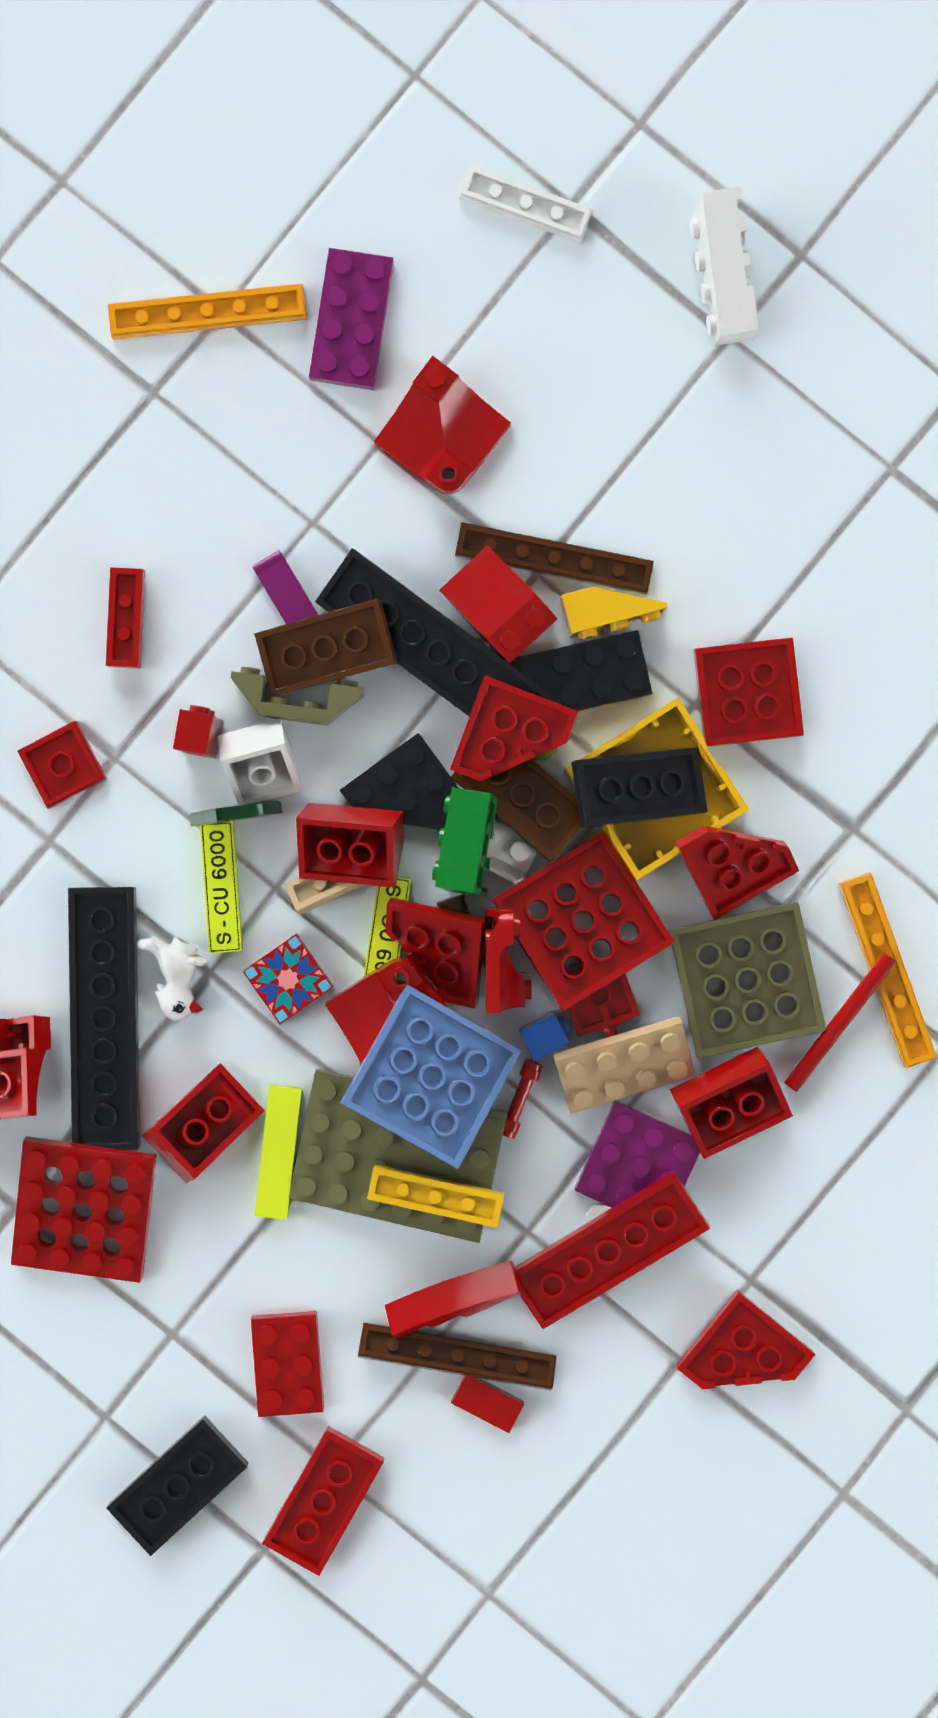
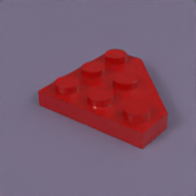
[450,676,580,782]
[674,825,799,920]
[385,897,486,1009]
[676,1289,816,1389]

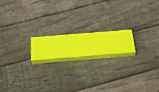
[255,1085,303,1220]

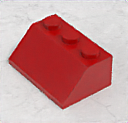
[296,803,404,888]
[669,1047,793,1159]

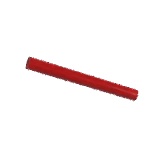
[784,952,897,1092]

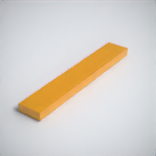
[108,283,307,340]
[838,872,937,1068]

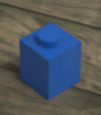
[518,1011,572,1061]

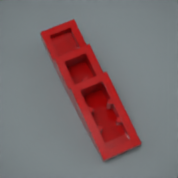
[385,1261,522,1338]

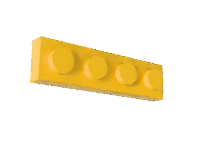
[367,1164,505,1228]

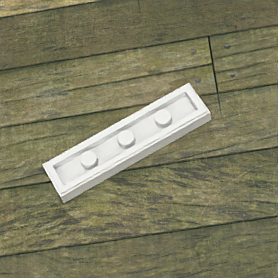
[459,164,593,244]

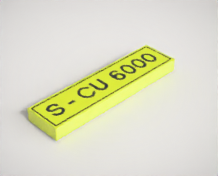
[200,821,243,954]
[364,877,412,980]

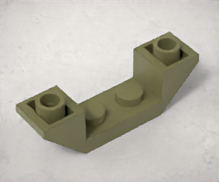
[230,667,365,725]

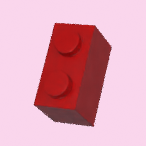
[173,705,223,759]

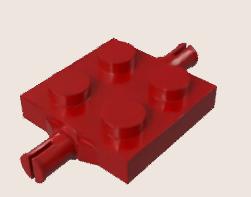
[566,956,640,1038]

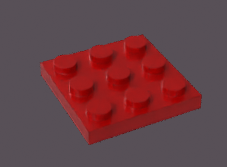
[693,637,804,747]

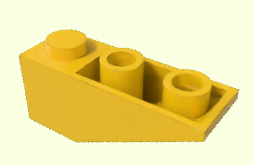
[560,587,668,641]

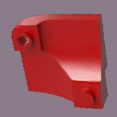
[374,356,511,494]
[485,907,532,1013]
[325,958,448,1066]
[0,1015,51,1120]

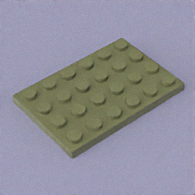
[289,1069,508,1243]

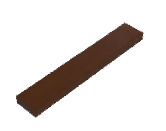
[455,522,654,595]
[358,1323,557,1391]

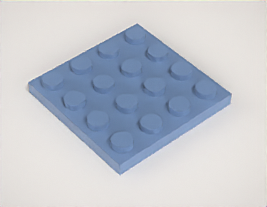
[340,985,521,1169]

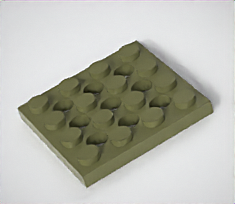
[669,902,826,1058]

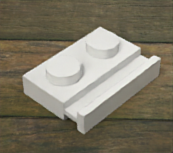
[487,821,537,884]

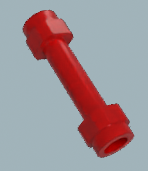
[503,1058,543,1139]

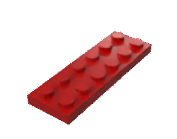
[515,1170,710,1329]

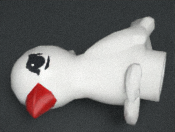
[137,936,207,1020]

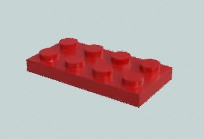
[262,1426,385,1576]

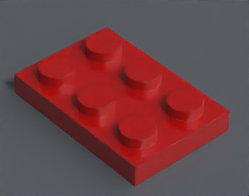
[251,1311,324,1417]

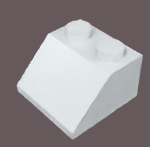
[217,718,302,805]

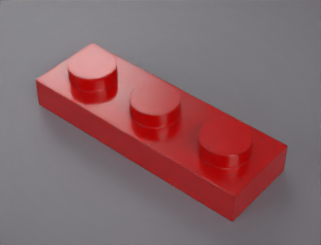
[105,567,145,669]

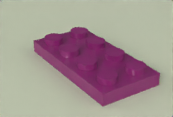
[309,248,394,391]

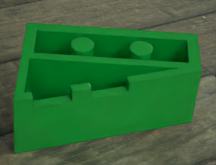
[432,787,497,898]

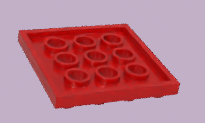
[492,831,675,1013]
[11,1136,157,1283]

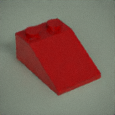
[439,545,558,664]
[141,1063,265,1183]

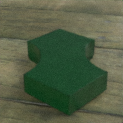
[189,801,283,826]

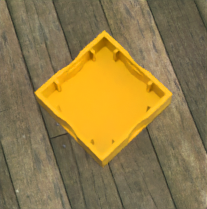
[564,697,749,880]

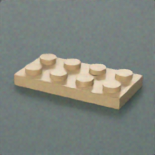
[553,1016,696,1114]

